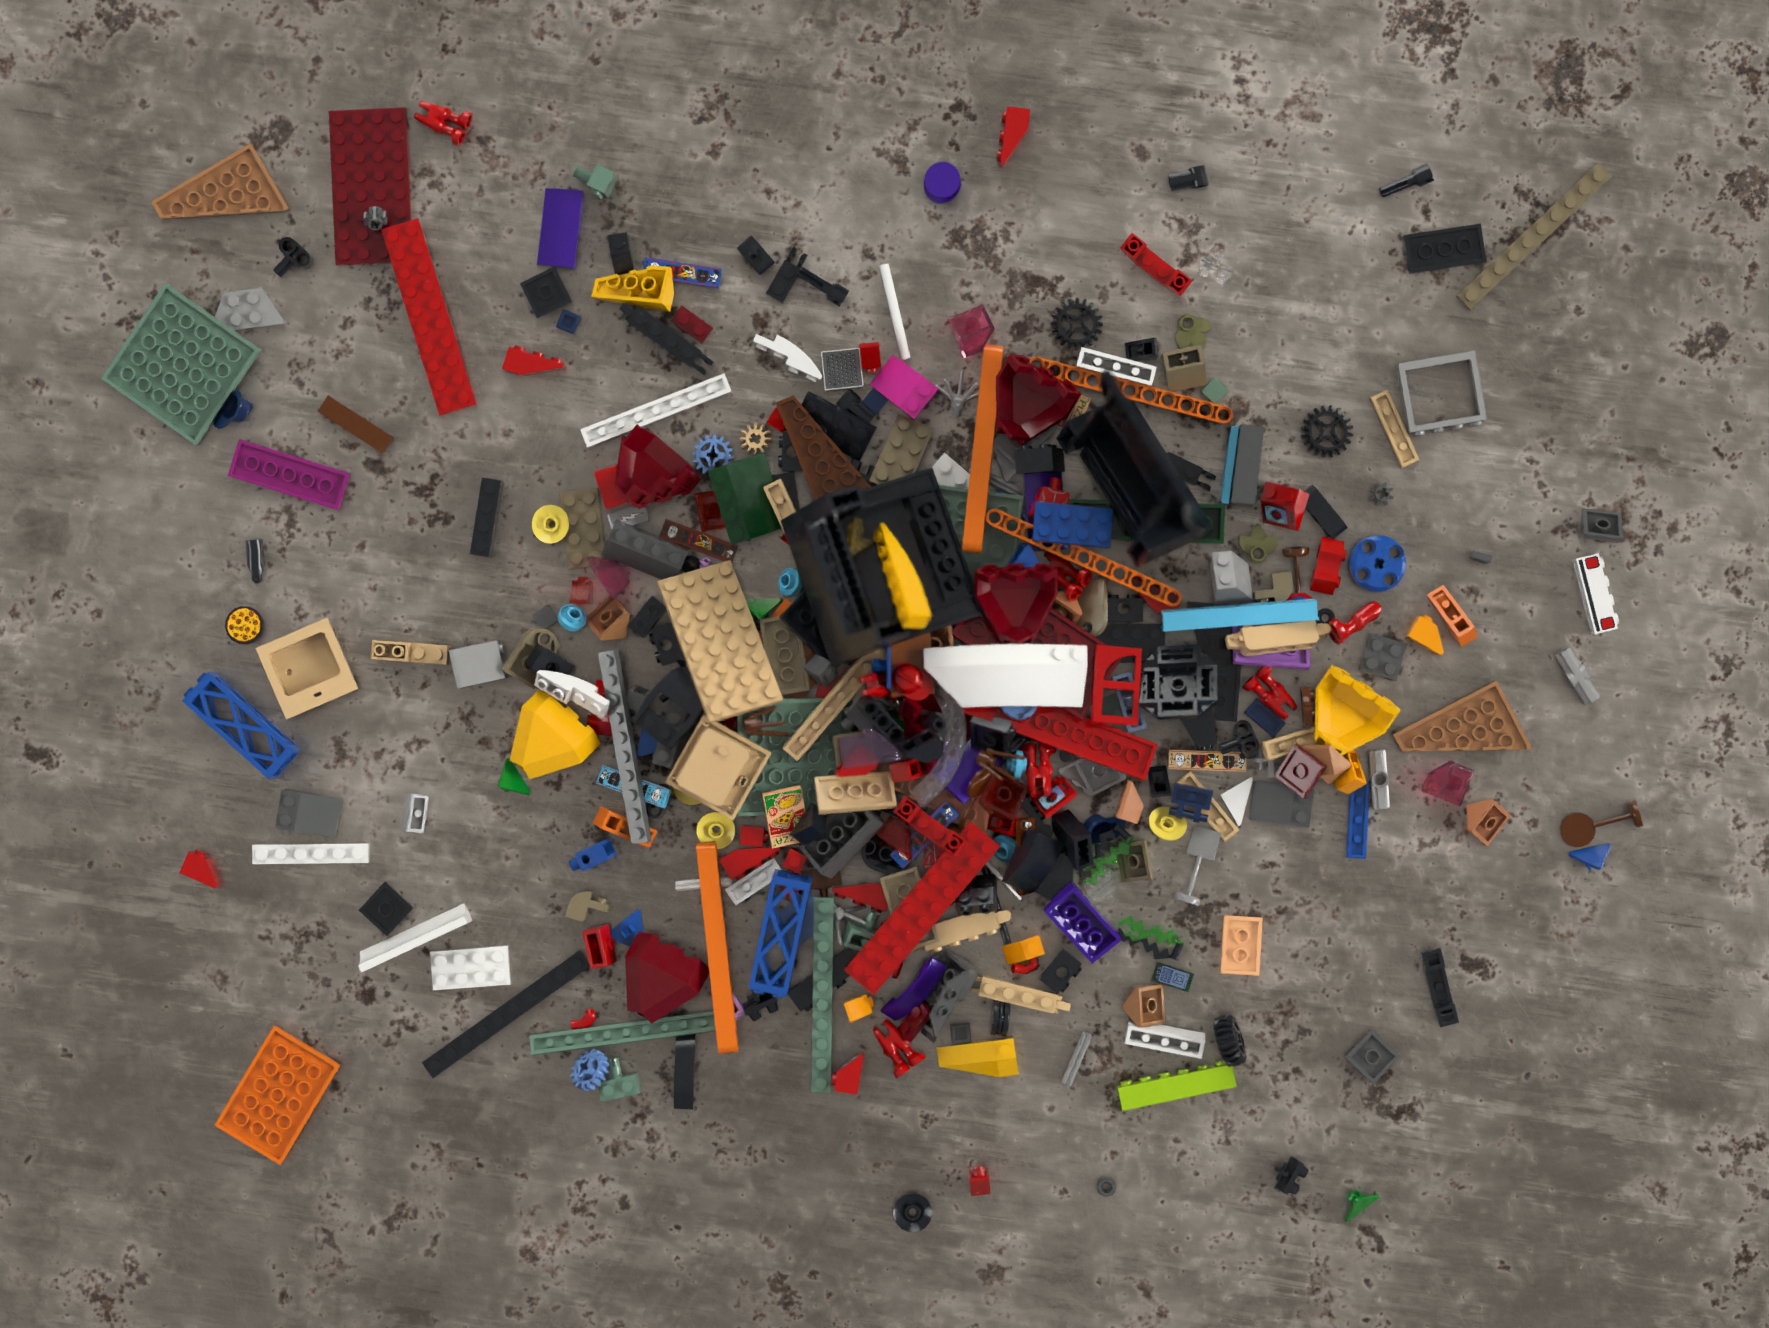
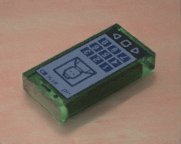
[1151,962,1194,992]

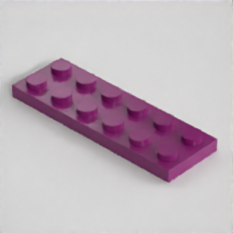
[228,439,351,510]

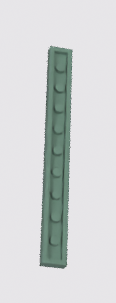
[811,897,834,1093]
[529,1011,716,1056]

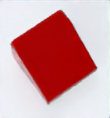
[766,407,785,433]

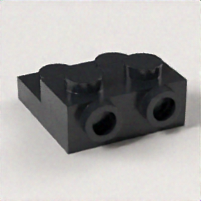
[970,716,1017,758]
[955,874,997,916]

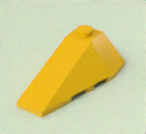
[591,266,674,312]
[936,1036,1019,1077]

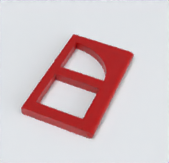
[1091,644,1142,726]

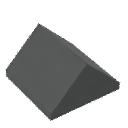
[1578,508,1623,543]

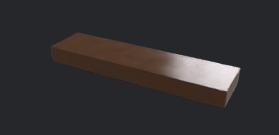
[317,396,394,453]

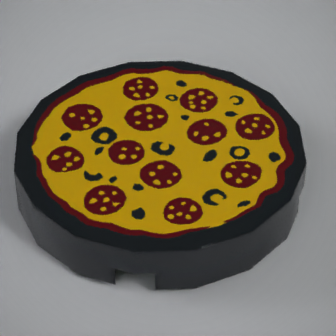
[225,606,264,645]

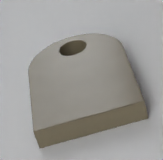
[1070,579,1108,637]
[502,627,558,689]

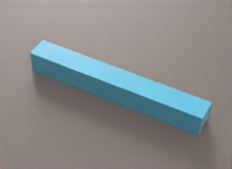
[1161,599,1319,632]

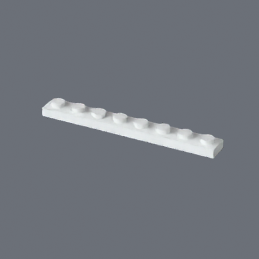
[580,373,732,448]

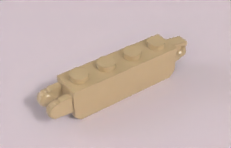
[1225,620,1331,657]
[911,909,1012,953]
[969,975,1071,1014]

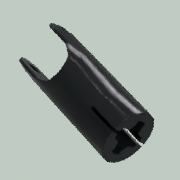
[245,539,265,584]

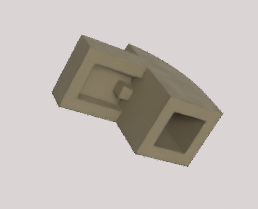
[1253,571,1293,603]
[565,890,610,922]

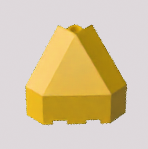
[1315,665,1401,755]
[509,689,601,779]

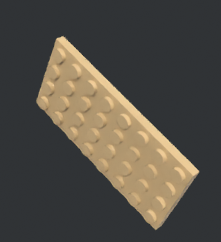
[657,560,783,724]

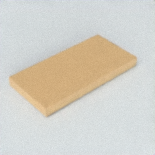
[814,771,897,814]

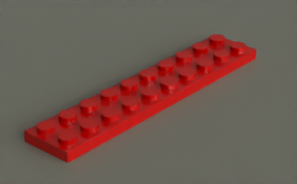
[381,218,477,415]
[962,706,1158,781]
[844,821,1000,995]

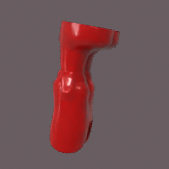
[413,101,473,146]
[1043,552,1093,601]
[1328,601,1381,645]
[1242,666,1298,720]
[859,671,903,701]
[1019,742,1056,798]
[873,1019,926,1079]

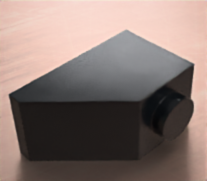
[608,232,634,275]
[897,727,945,763]

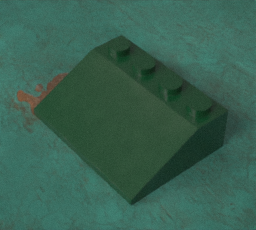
[708,452,782,545]

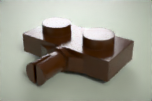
[1300,687,1315,726]
[801,869,842,897]

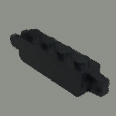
[619,303,713,375]

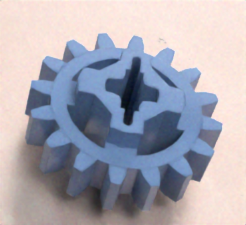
[692,434,734,474]
[570,1049,610,1092]

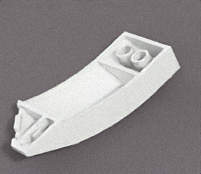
[923,644,1087,708]

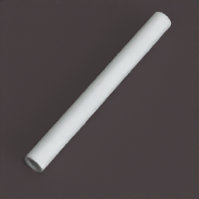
[879,264,911,360]

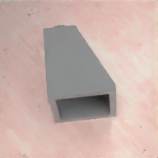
[1210,551,1254,605]
[449,640,508,689]

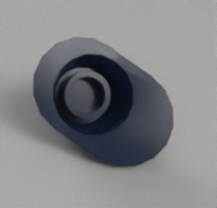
[213,390,253,429]
[1081,814,1125,845]

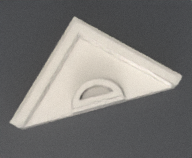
[1220,777,1253,826]

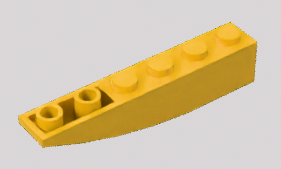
[873,523,931,628]

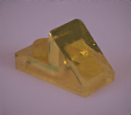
[847,517,874,557]

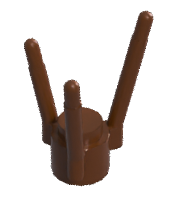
[744,706,790,737]
[976,747,1025,781]

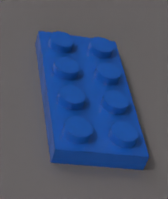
[1032,502,1113,549]

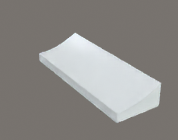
[358,903,473,972]

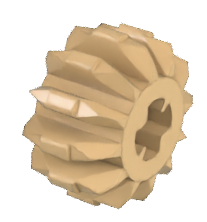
[739,423,772,455]

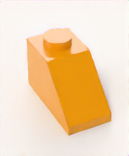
[1406,615,1444,656]
[1334,750,1367,794]
[1001,934,1045,965]
[844,993,875,1022]

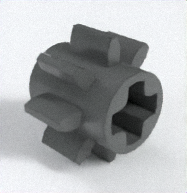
[363,206,387,230]
[1369,482,1394,506]

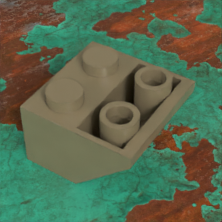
[1161,345,1207,392]

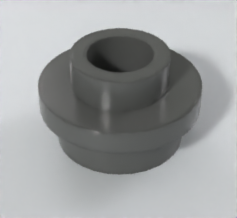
[1097,1177,1116,1197]

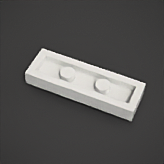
[725,858,782,906]

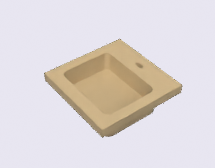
[255,618,359,720]
[665,714,772,820]

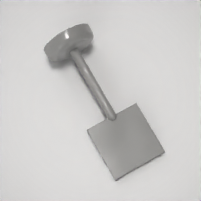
[1173,825,1222,906]

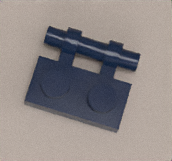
[1169,782,1214,823]

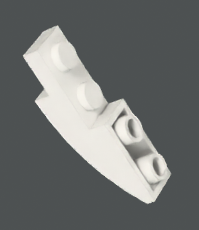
[753,334,823,382]
[534,670,610,719]

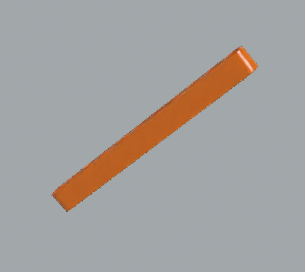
[962,344,1004,553]
[1029,357,1233,425]
[986,509,1182,607]
[696,841,739,1054]

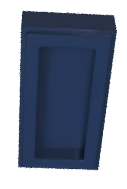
[1243,698,1286,738]

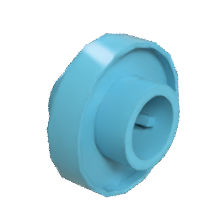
[778,568,803,597]
[557,604,587,632]
[1005,750,1027,779]
[994,834,1016,862]

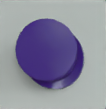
[924,162,961,204]

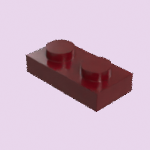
[671,306,714,344]
[898,1001,931,1042]

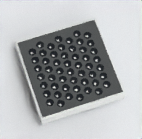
[821,348,864,391]

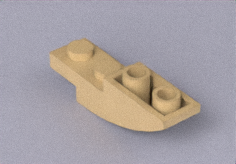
[371,640,450,665]

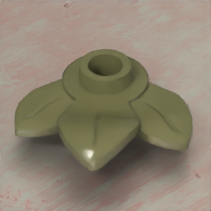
[1176,314,1212,349]
[1239,525,1278,564]

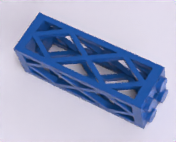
[182,672,302,779]
[748,869,813,998]

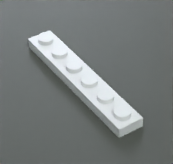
[252,843,369,864]

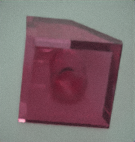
[947,304,995,358]
[588,556,630,600]
[1421,760,1474,807]

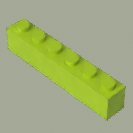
[1117,1060,1237,1111]

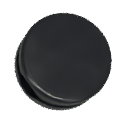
[990,1000,1010,1037]

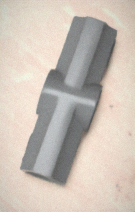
[1555,647,1600,705]
[1368,750,1390,809]

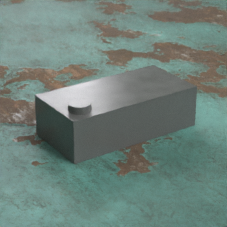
[1229,424,1265,507]

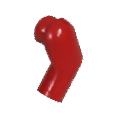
[1011,957,1040,974]
[571,1009,596,1030]

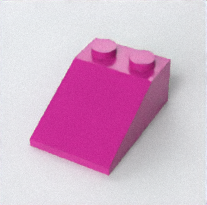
[869,355,938,420]

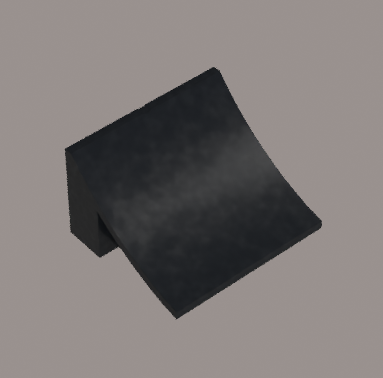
[1056,368,1214,567]
[780,468,984,667]

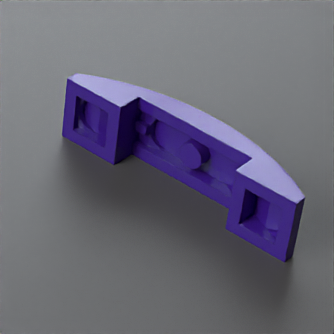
[880,957,946,1021]

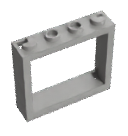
[1396,351,1487,436]

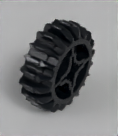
[1050,298,1103,351]
[1301,405,1353,458]
[1213,1014,1247,1067]

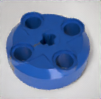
[1349,535,1406,592]

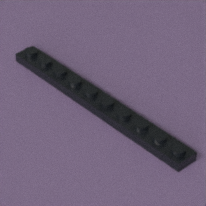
[422,950,590,1078]

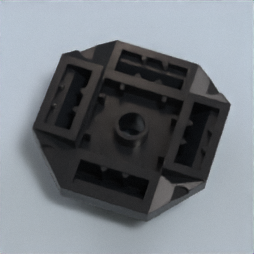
[1139,645,1218,720]

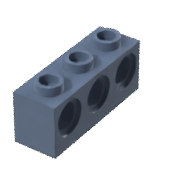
[1111,671,1147,733]

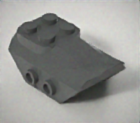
[911,949,977,1043]

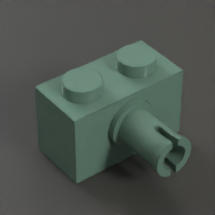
[573,164,618,199]
[842,909,880,951]
[598,1057,641,1102]

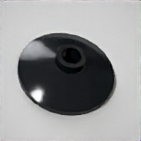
[893,1193,932,1232]

